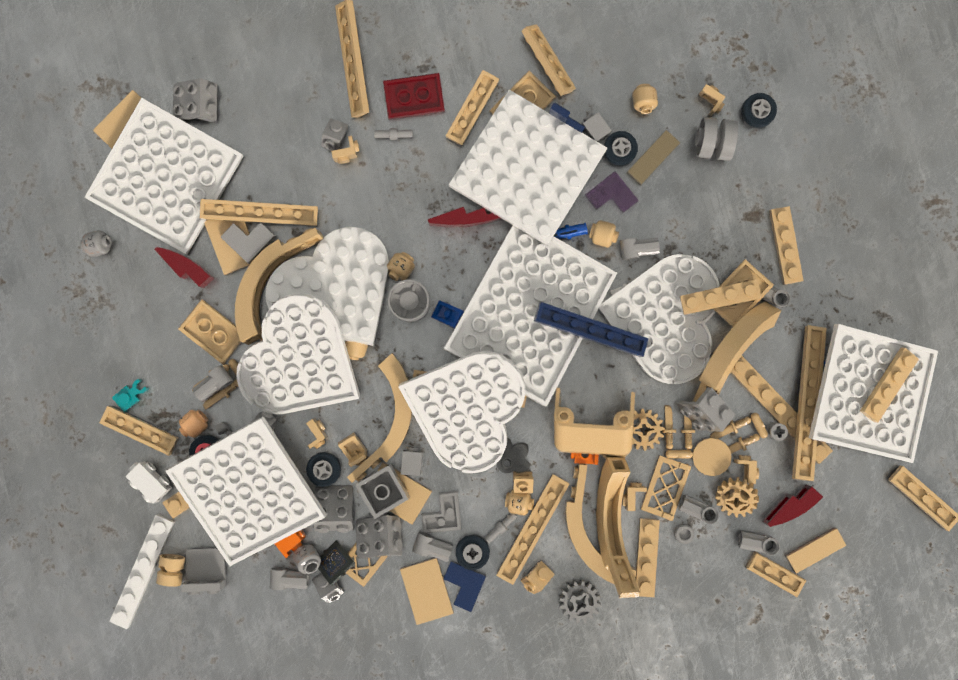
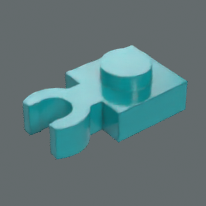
[112,379,149,412]

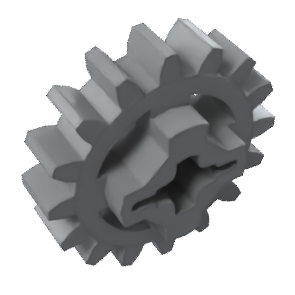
[559,580,601,624]

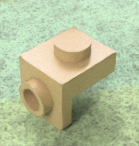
[699,84,725,116]
[331,136,360,164]
[306,418,328,449]
[338,433,367,467]
[733,455,759,484]
[513,471,534,493]
[622,482,647,511]
[521,561,555,594]

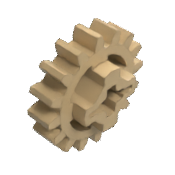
[632,409,665,451]
[715,477,759,518]

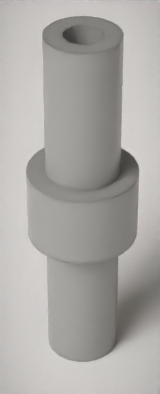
[374,128,413,140]
[485,513,517,544]

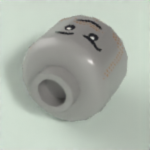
[80,230,112,257]
[292,545,321,574]

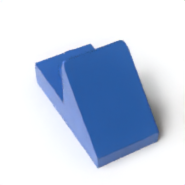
[431,300,464,329]

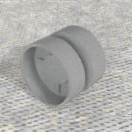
[695,116,738,161]
[388,280,431,322]

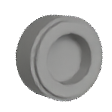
[674,524,694,544]

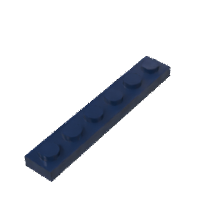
[534,302,649,357]

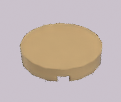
[692,438,732,476]

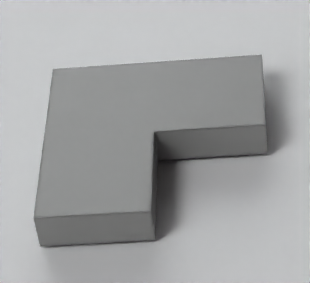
[221,222,276,264]
[421,491,462,534]

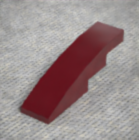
[428,207,503,227]

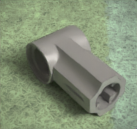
[620,238,660,260]
[761,286,791,309]
[193,365,233,402]
[678,495,719,524]
[738,531,780,555]
[412,532,453,562]
[269,567,309,590]

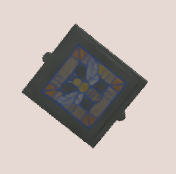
[318,540,355,586]

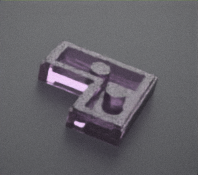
[585,171,639,213]

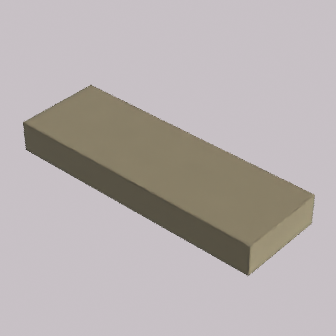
[627,130,680,185]

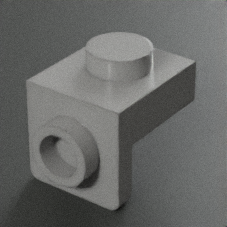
[321,118,348,151]
[312,573,344,603]

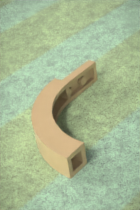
[235,228,324,345]
[693,301,782,402]
[347,353,412,482]
[596,457,640,598]
[565,463,636,585]

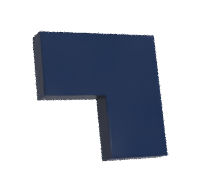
[549,103,585,133]
[443,561,486,612]

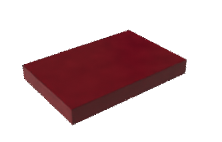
[383,73,445,119]

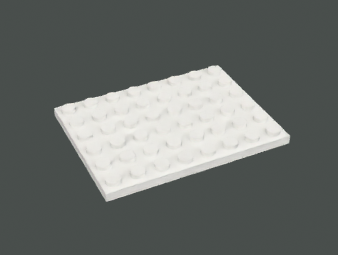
[443,225,617,407]

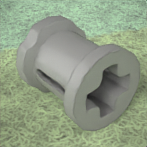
[766,422,788,441]

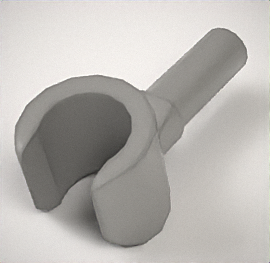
[215,422,232,436]

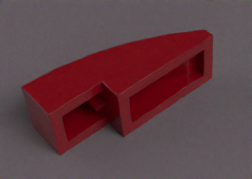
[154,247,214,288]
[762,484,823,527]

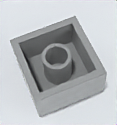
[355,464,410,519]

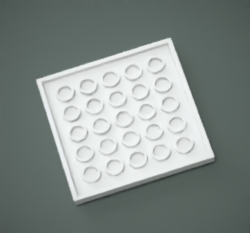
[449,90,607,246]
[85,98,244,255]
[809,324,938,463]
[166,416,327,566]

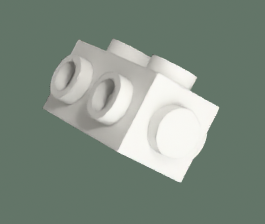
[126,461,172,504]

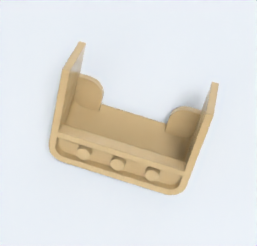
[554,388,635,456]

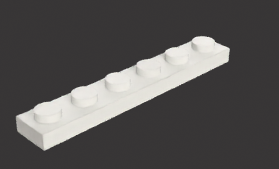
[109,514,175,629]

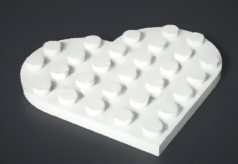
[266,227,389,346]
[599,254,720,384]
[237,294,360,414]
[398,351,525,473]

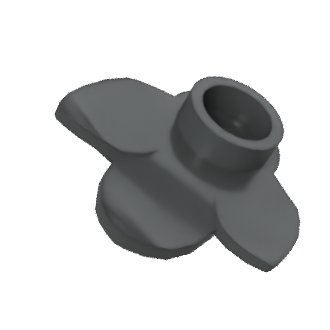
[497,437,531,473]

